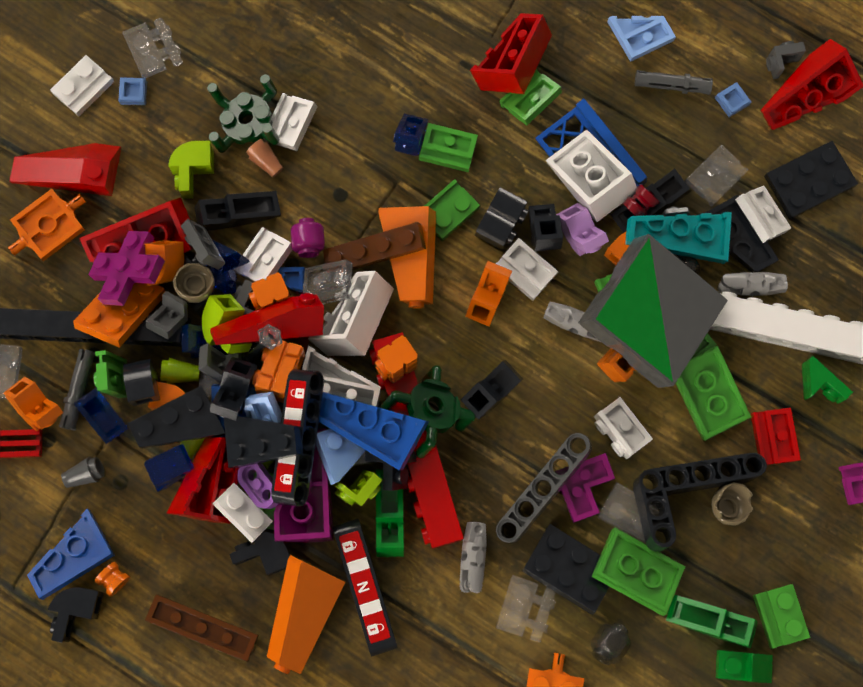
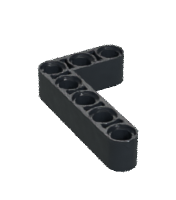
[633,453,767,552]

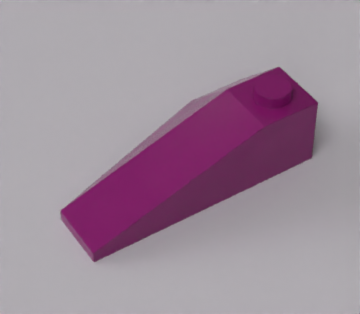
[274,428,334,543]

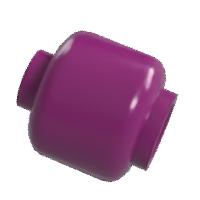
[291,218,325,258]

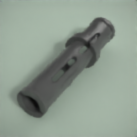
[634,70,713,95]
[59,349,95,431]

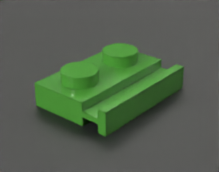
[500,69,562,126]
[419,123,478,173]
[425,179,480,241]
[94,350,127,398]
[753,584,810,649]

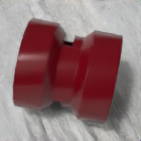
[623,184,660,216]

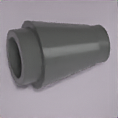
[61,457,105,488]

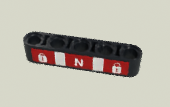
[271,369,324,507]
[333,518,398,657]

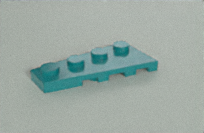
[625,212,732,264]

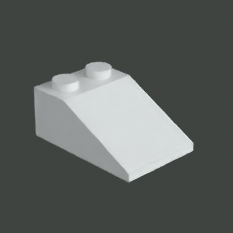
[546,130,637,222]

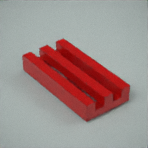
[0,429,43,458]

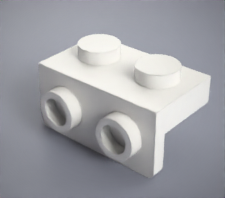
[594,397,653,459]

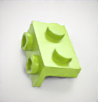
[332,469,382,506]

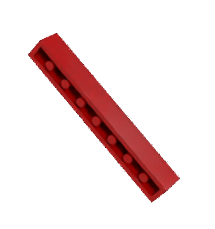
[369,332,464,549]

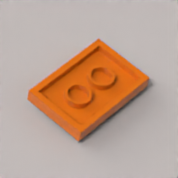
[73,283,165,348]

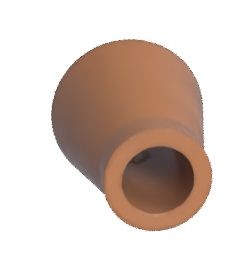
[246,139,283,178]

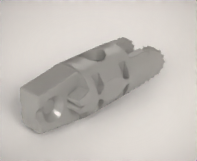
[718,272,788,296]
[543,302,601,342]
[459,522,487,593]

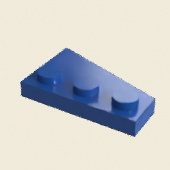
[27,508,115,600]

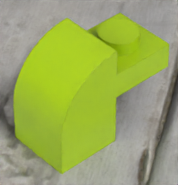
[169,141,214,199]
[202,294,252,354]

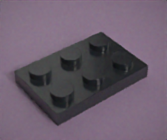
[764,141,858,220]
[522,524,609,615]

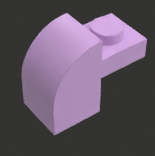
[556,203,609,256]

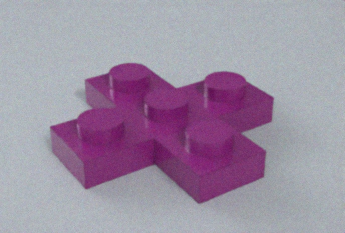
[88,231,165,306]

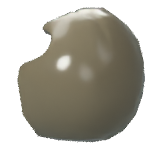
[173,263,215,303]
[711,482,753,526]

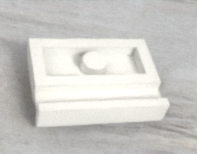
[50,55,114,117]
[263,93,318,151]
[735,186,791,243]
[233,227,292,282]
[496,238,558,301]

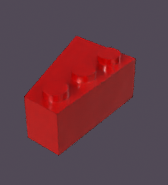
[470,13,552,94]
[167,437,240,524]

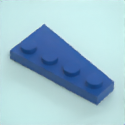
[319,392,429,470]

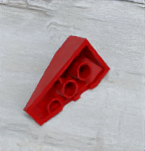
[760,39,863,130]
[9,143,121,196]
[79,197,193,262]
[210,293,324,345]

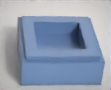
[118,78,147,105]
[715,82,751,118]

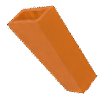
[379,206,436,309]
[267,555,345,675]

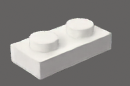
[213,483,273,543]

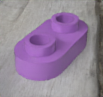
[238,463,278,509]

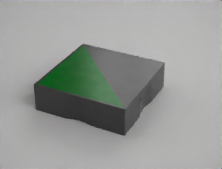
[578,234,728,388]

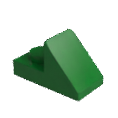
[802,356,853,404]
[716,650,773,683]

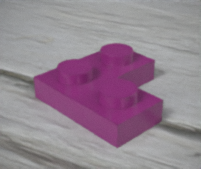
[556,453,615,523]

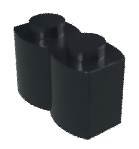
[475,187,529,250]

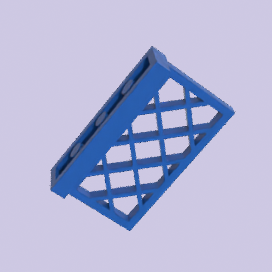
[535,98,647,187]

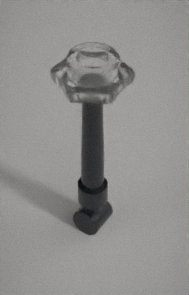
[242,324,283,363]

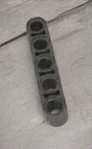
[496,433,592,543]

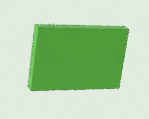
[676,346,751,441]
[592,527,686,616]

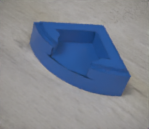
[279,267,305,294]

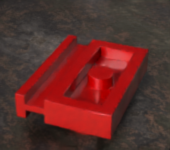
[751,408,801,465]

